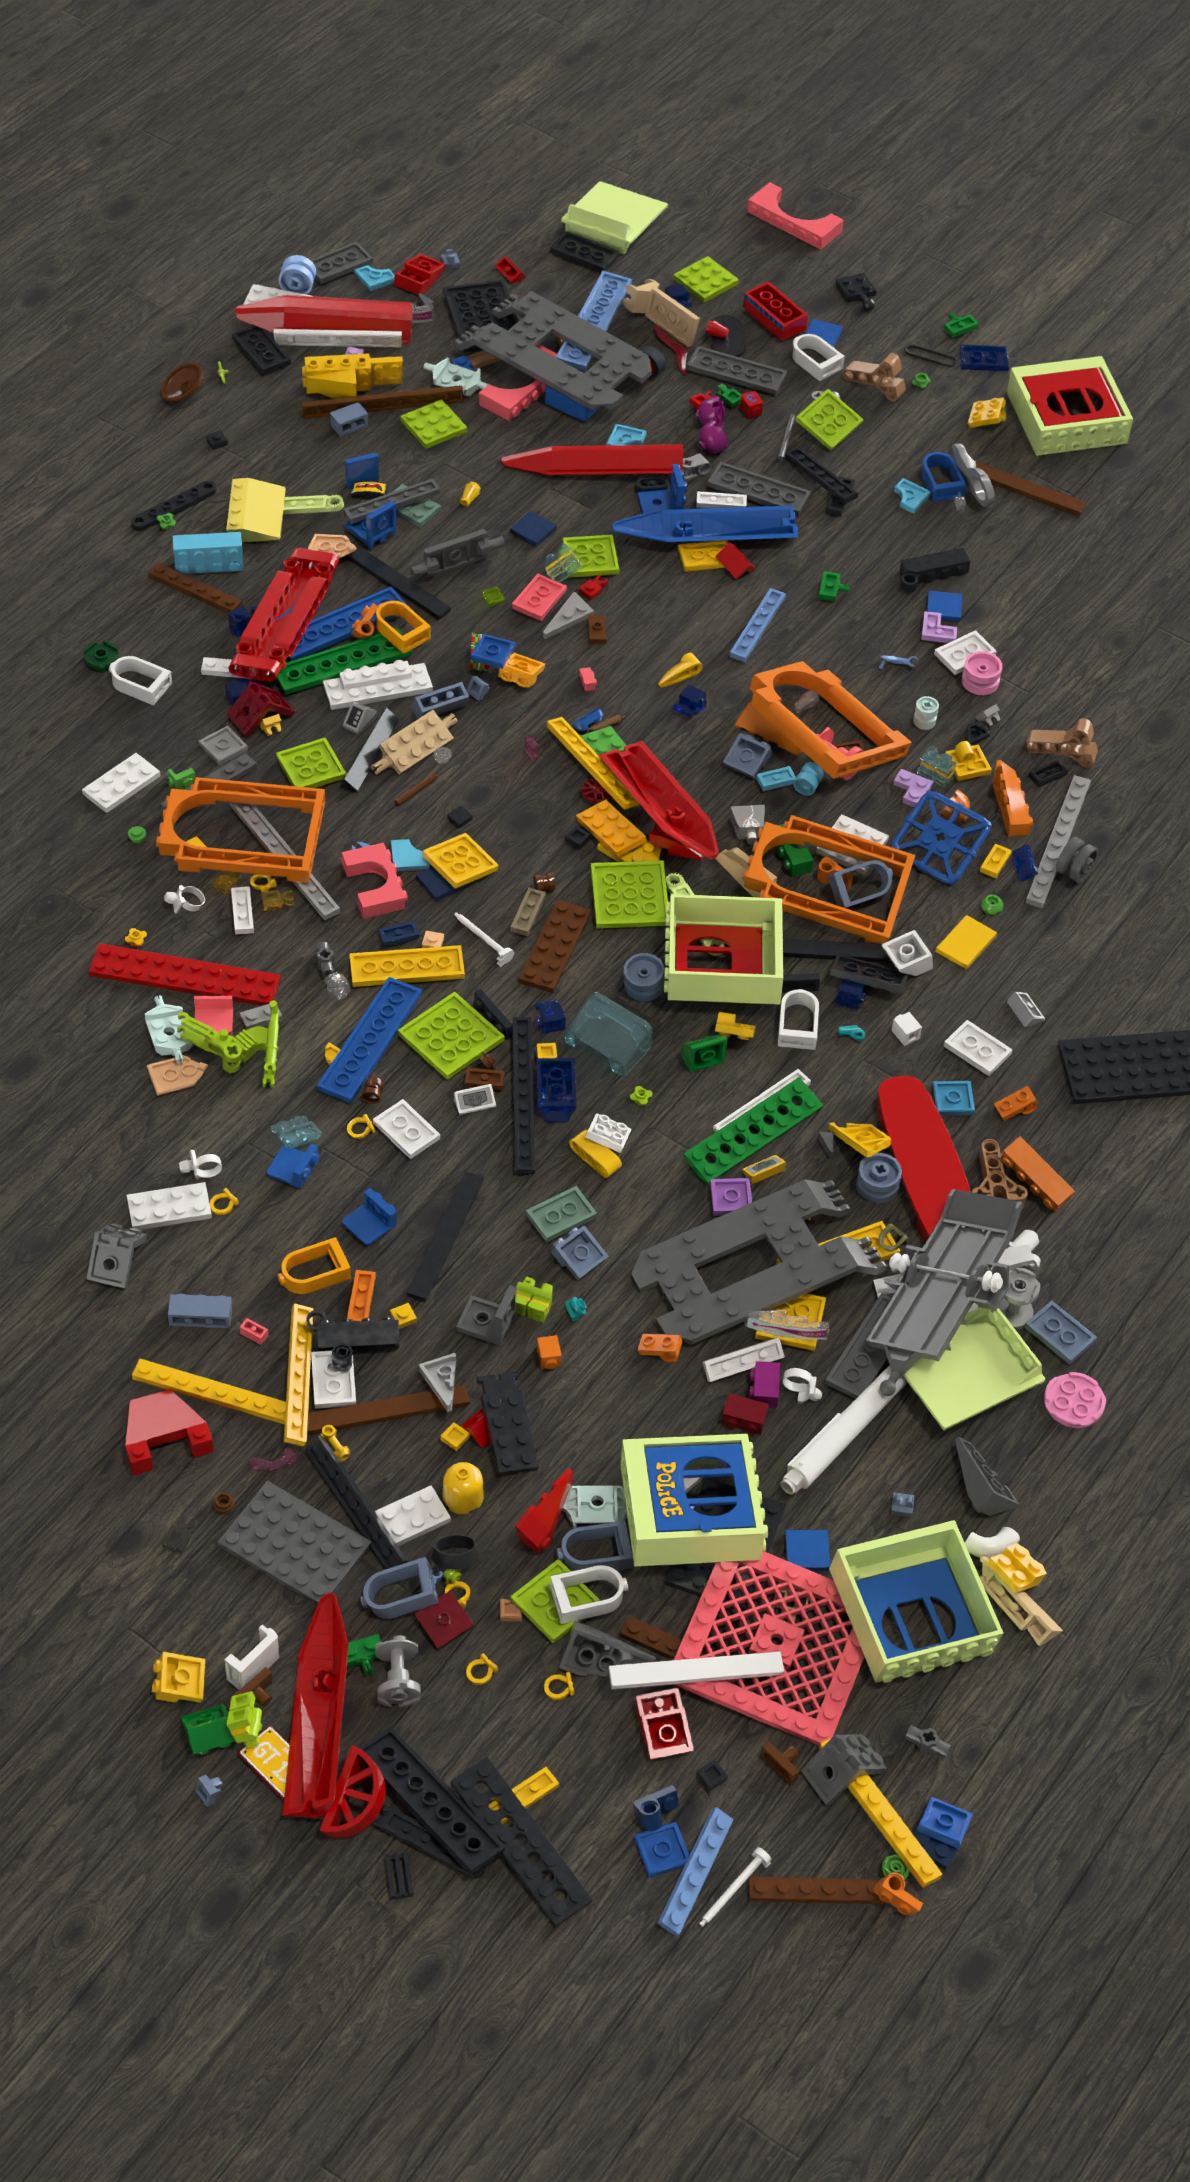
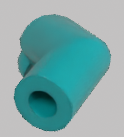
[838,1025,865,1041]

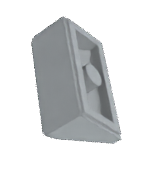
[1007,992,1045,1027]

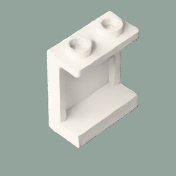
[225,1625,279,1690]

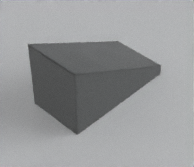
[418,293,434,311]
[818,1132,833,1159]

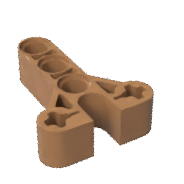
[842,353,906,402]
[1025,718,1098,768]
[972,1139,1028,1210]

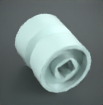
[913,697,939,730]

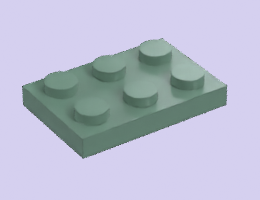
[393,484,441,528]
[526,1186,597,1243]

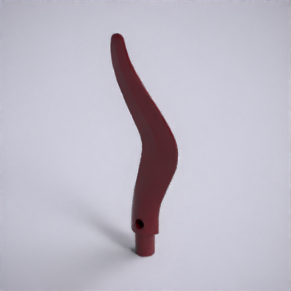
[653,326,687,375]

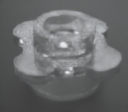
[954,492,966,512]

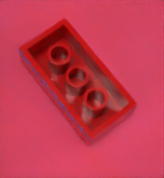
[743,281,808,341]

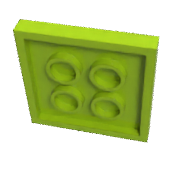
[673,256,739,303]
[795,389,863,451]
[400,399,467,449]
[563,535,619,578]
[276,738,346,788]
[510,1559,601,1644]

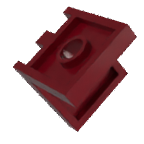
[227,681,295,737]

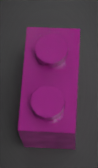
[749,1361,780,1408]

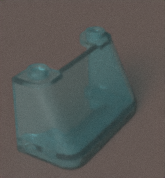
[563,992,653,1077]

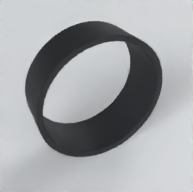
[432,1534,479,1569]

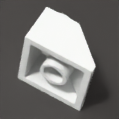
[882,930,933,976]

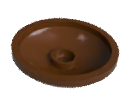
[161,362,204,403]

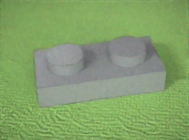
[240,1004,282,1030]

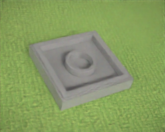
[198,726,248,766]

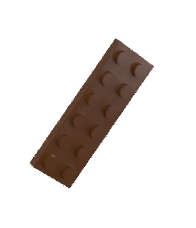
[518,899,592,993]

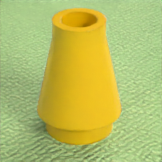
[460,482,480,507]

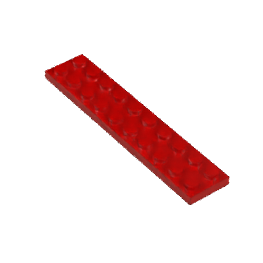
[89,943,281,1006]

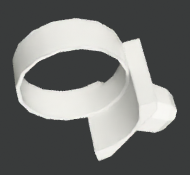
[164,885,205,914]
[179,1150,222,1180]
[783,1368,822,1404]

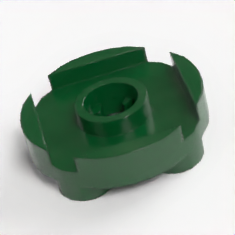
[84,641,119,673]

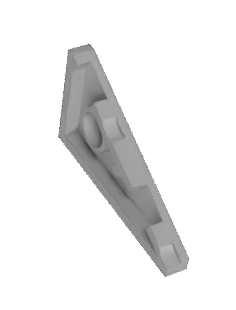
[543,592,594,639]
[419,1353,456,1412]

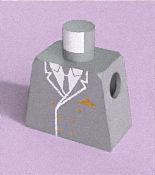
[730,805,765,845]

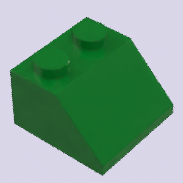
[681,1034,728,1072]
[181,1704,236,1755]

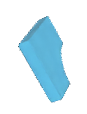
[354,265,395,292]
[606,424,647,445]
[894,478,931,514]
[391,839,430,871]

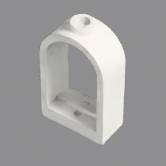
[792,334,845,381]
[109,656,172,705]
[778,989,819,1050]
[550,1565,628,1624]

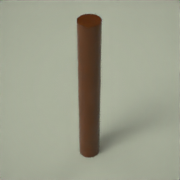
[394,773,438,806]

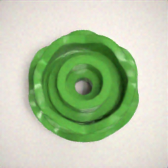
[981,895,1003,915]
[882,1855,910,1880]

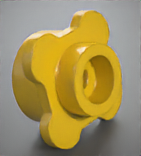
[125,928,147,947]

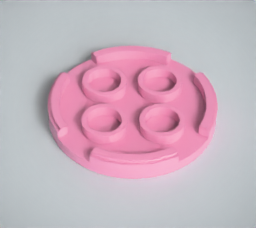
[1044,1372,1106,1428]

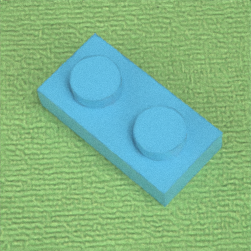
[756,766,796,791]

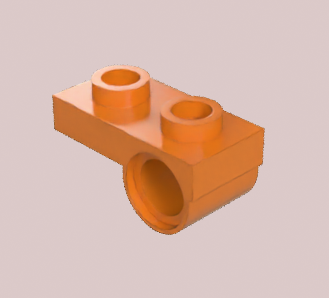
[351,603,378,640]
[817,856,853,891]
[994,1086,1037,1121]
[638,1334,683,1363]
[872,1873,923,1916]

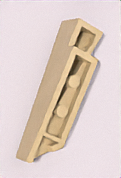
[716,847,777,898]
[980,1556,1063,1646]

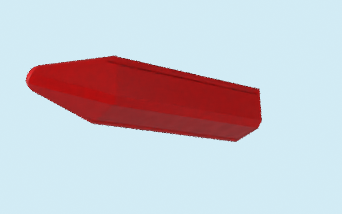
[235,295,412,344]
[502,444,684,476]
[599,741,719,859]
[282,1593,349,1818]

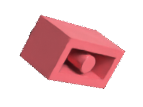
[579,667,597,692]
[240,1318,268,1345]

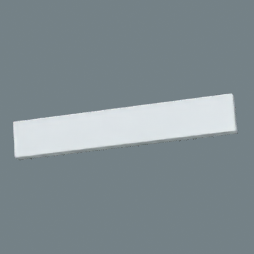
[713,1069,811,1132]

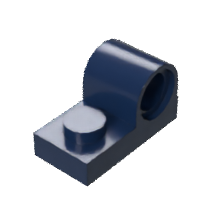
[633,1785,679,1831]

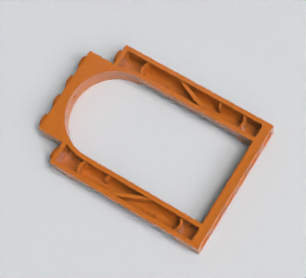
[749,661,912,779]
[156,777,325,883]
[742,815,915,944]

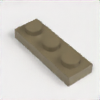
[510,888,546,936]

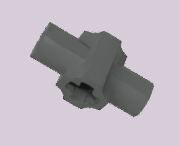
[317,942,334,978]
[905,1725,951,1758]

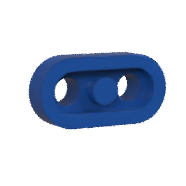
[572,708,603,732]

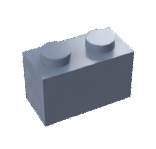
[330,402,368,436]

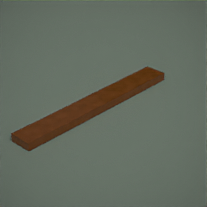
[975,461,1087,516]
[307,1385,470,1435]

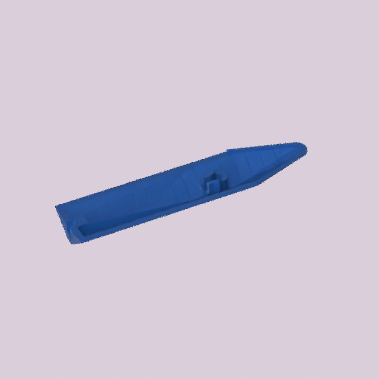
[612,505,798,542]

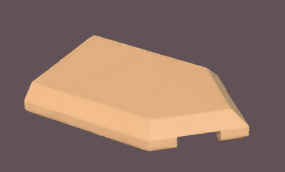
[308,534,357,559]
[147,1055,208,1096]

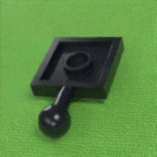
[835,273,877,311]

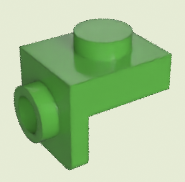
[166,768,195,790]

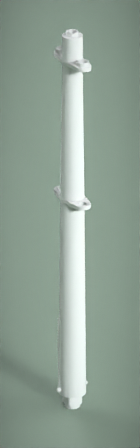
[780,1230,1041,1494]

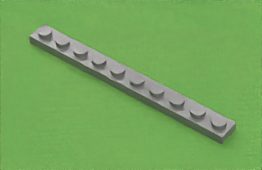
[1026,775,1091,908]
[229,802,340,921]

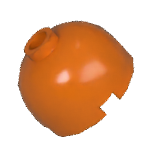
[939,789,970,825]

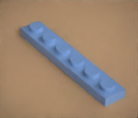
[730,588,786,662]
[657,1807,734,1936]

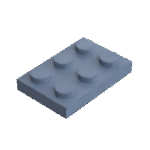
[1024,1300,1097,1365]

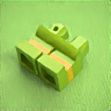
[516,1277,553,1323]
[227,1691,262,1748]

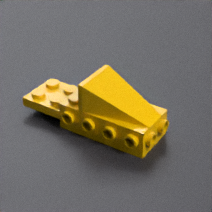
[302,354,403,399]

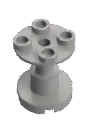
[998,1268,1040,1329]
[375,1635,421,1707]

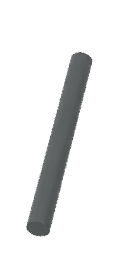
[778,414,796,461]

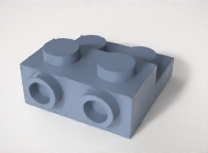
[723,733,772,779]
[551,1226,609,1281]

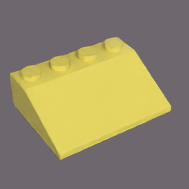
[226,478,286,542]

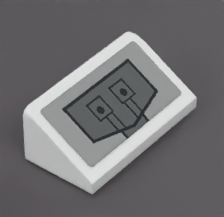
[454,1084,496,1115]

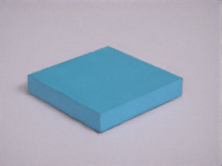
[932,1081,975,1116]

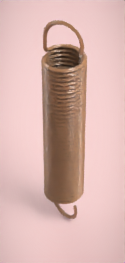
[587,715,626,733]

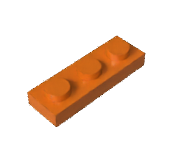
[347,1270,376,1322]

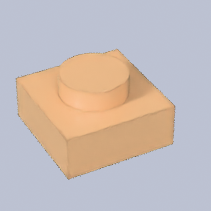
[422,931,444,948]

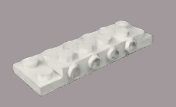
[323,660,433,710]

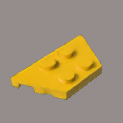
[597,841,661,862]
[828,1123,891,1158]

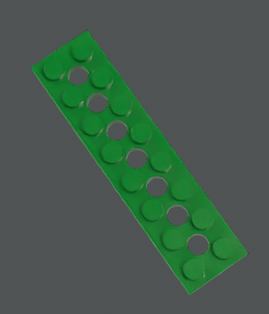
[276,628,413,695]
[683,1077,823,1186]

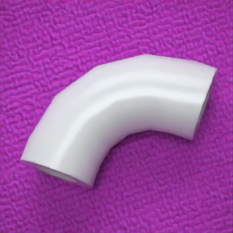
[965,1527,1020,1558]

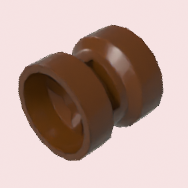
[533,872,556,891]
[362,1077,384,1104]

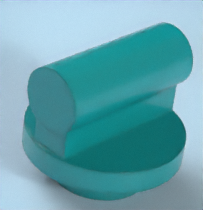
[565,1297,587,1321]

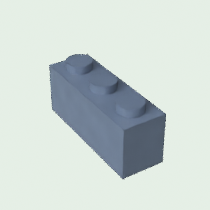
[411,682,469,720]
[168,1294,232,1328]

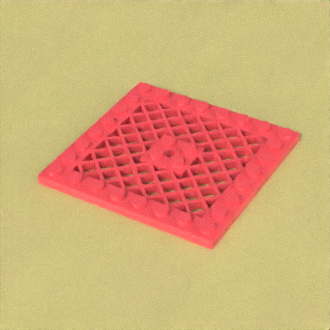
[673,1551,864,1746]

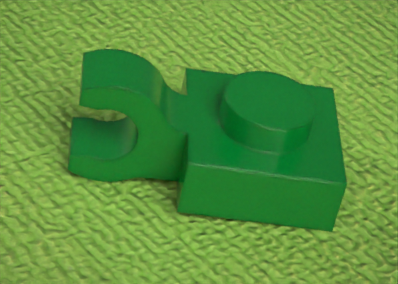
[716,384,741,408]

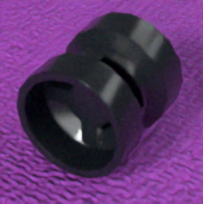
[332,1343,353,1372]

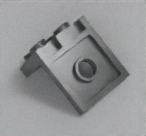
[86,1224,147,1288]
[456,1285,517,1346]
[801,1734,887,1805]

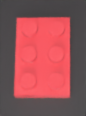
[512,574,567,621]

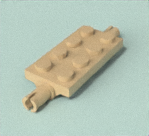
[371,710,458,775]

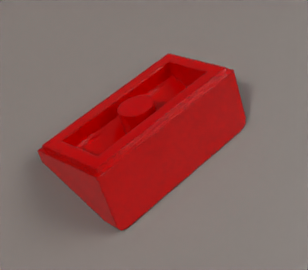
[494,255,526,284]

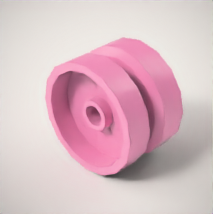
[962,651,1002,695]

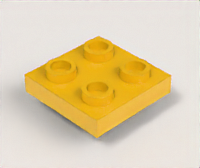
[968,397,1006,428]
[945,741,992,781]
[715,1012,756,1040]

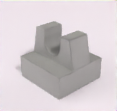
[976,704,1001,728]

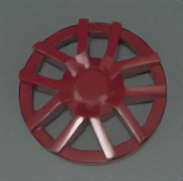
[581,778,613,803]

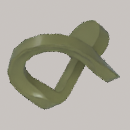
[879,1224,910,1251]

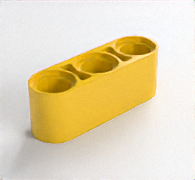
[569,1130,622,1178]

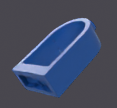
[921,452,966,502]

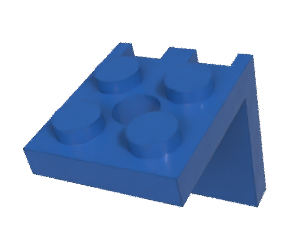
[638,464,687,514]
[345,501,396,549]

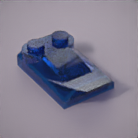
[536,1058,577,1123]

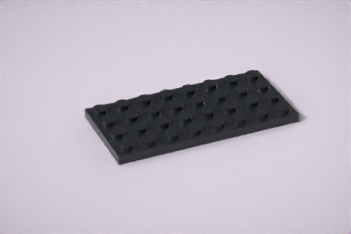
[1058,1030,1190,1104]

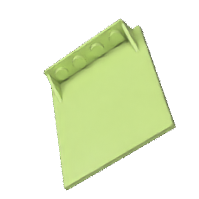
[561,181,668,255]
[903,1307,1045,1430]

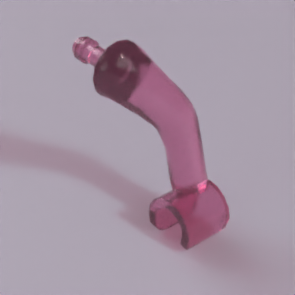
[249,1448,297,1471]

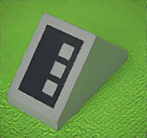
[343,702,377,734]

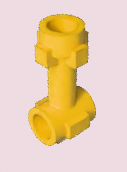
[321,1425,350,1462]

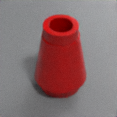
[705,320,730,339]

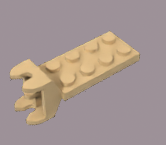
[622,279,700,347]

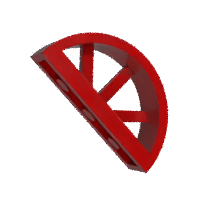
[320,1745,385,1838]

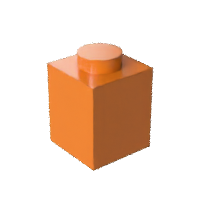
[537,1335,562,1369]

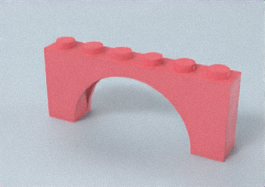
[747,183,843,250]
[479,344,557,421]

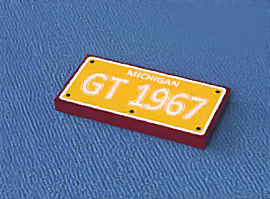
[237,1724,290,1802]

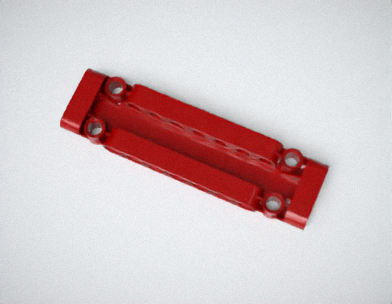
[228,548,339,681]

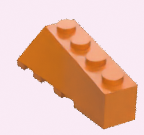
[735,702,803,756]
[992,760,1033,837]
[1001,1136,1075,1212]

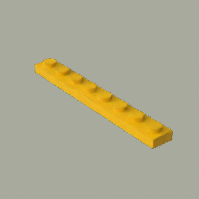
[546,717,639,810]
[284,1304,313,1446]
[132,1359,286,1425]
[819,1738,943,1888]

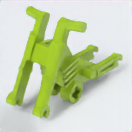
[177,1000,279,1088]

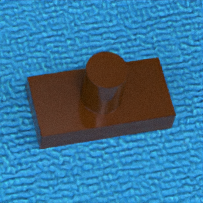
[233,1667,273,1707]
[760,1741,799,1786]

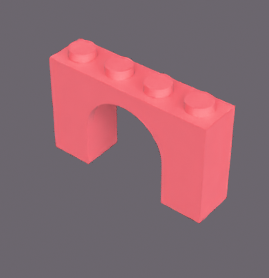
[342,843,408,919]

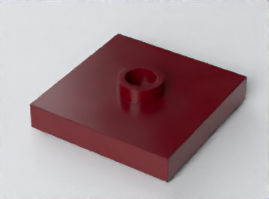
[414,1590,475,1650]

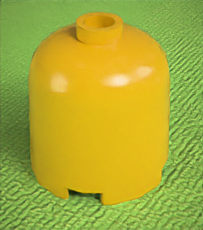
[442,1462,484,1515]

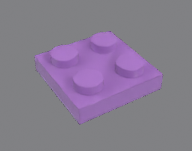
[710,1178,752,1216]

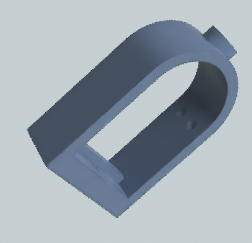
[827,860,893,908]
[556,1521,633,1572]
[361,1557,439,1619]

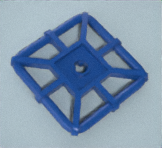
[890,790,992,885]

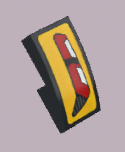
[351,481,389,499]

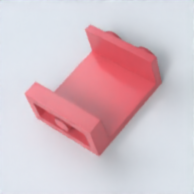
[194,996,233,1037]

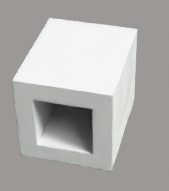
[892,1012,922,1046]

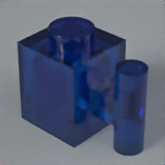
[665,284,692,308]
[228,605,258,637]
[673,685,707,718]
[836,979,866,1010]
[535,999,566,1034]

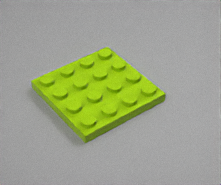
[591,861,669,928]
[398,992,505,1080]

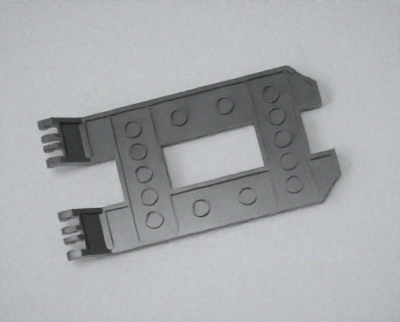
[453,291,652,409]
[631,1179,887,1344]

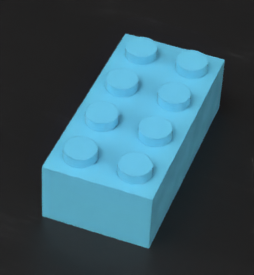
[173,532,243,574]

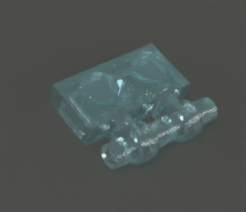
[271,1115,322,1149]

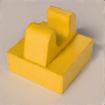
[259,714,281,736]

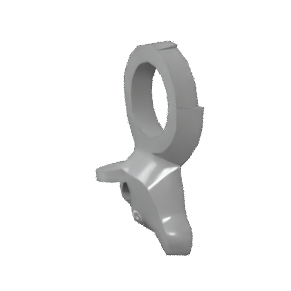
[952,443,995,507]

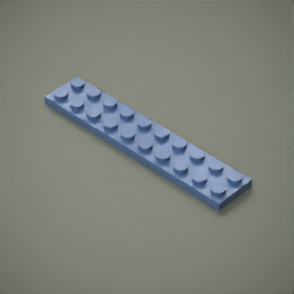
[556,271,632,371]

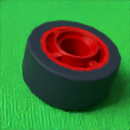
[641,346,666,378]

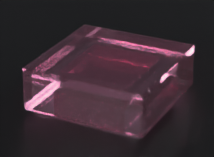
[525,735,539,761]

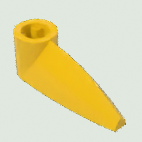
[658,653,703,688]

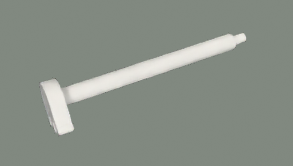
[455,912,514,967]
[699,1847,771,1927]

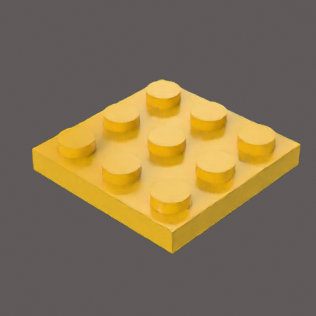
[422,833,499,889]
[755,1294,826,1351]

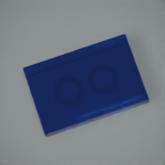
[960,344,1009,371]

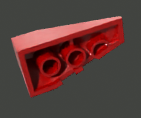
[515,1468,574,1554]

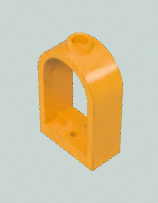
[376,601,431,654]
[277,1237,351,1294]

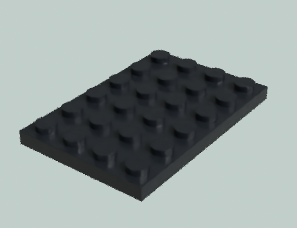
[443,279,519,353]
[665,1477,786,1612]

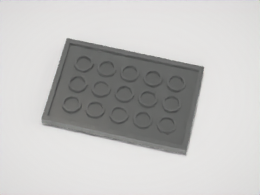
[218,1481,371,1605]

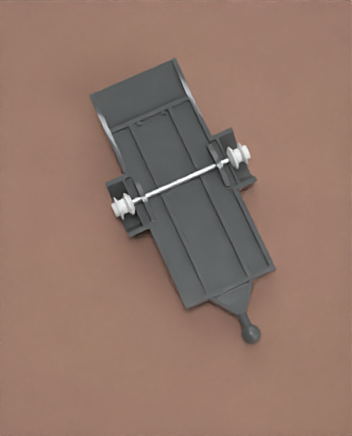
[866,1189,1023,1396]

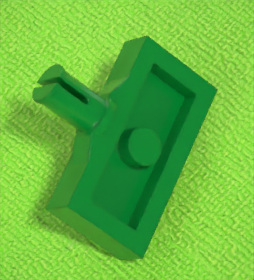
[944,312,979,338]
[819,571,850,602]
[347,1634,381,1676]

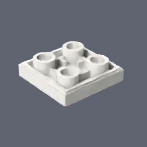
[585,1113,631,1153]

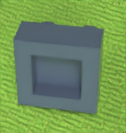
[441,249,460,269]
[466,676,490,700]
[891,1492,914,1518]
[195,1775,223,1807]

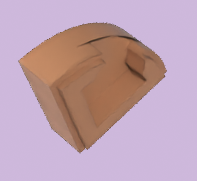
[500,1599,522,1621]

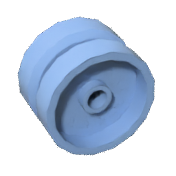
[278,255,316,295]

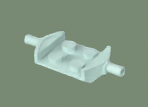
[423,358,489,396]
[145,996,193,1064]
[562,1486,627,1528]

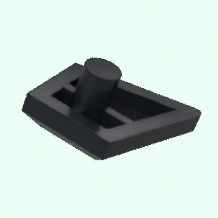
[967,722,990,745]

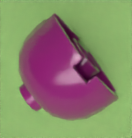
[697,397,725,429]
[698,420,729,454]

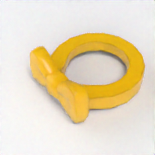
[250,874,277,895]
[347,1114,376,1139]
[210,1188,239,1215]
[445,1581,470,1609]
[466,1653,498,1685]
[544,1672,574,1700]

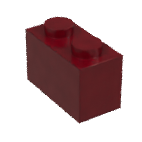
[722,1394,769,1435]

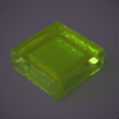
[482,586,504,606]

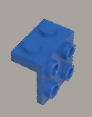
[267,1144,320,1189]
[342,1188,397,1246]

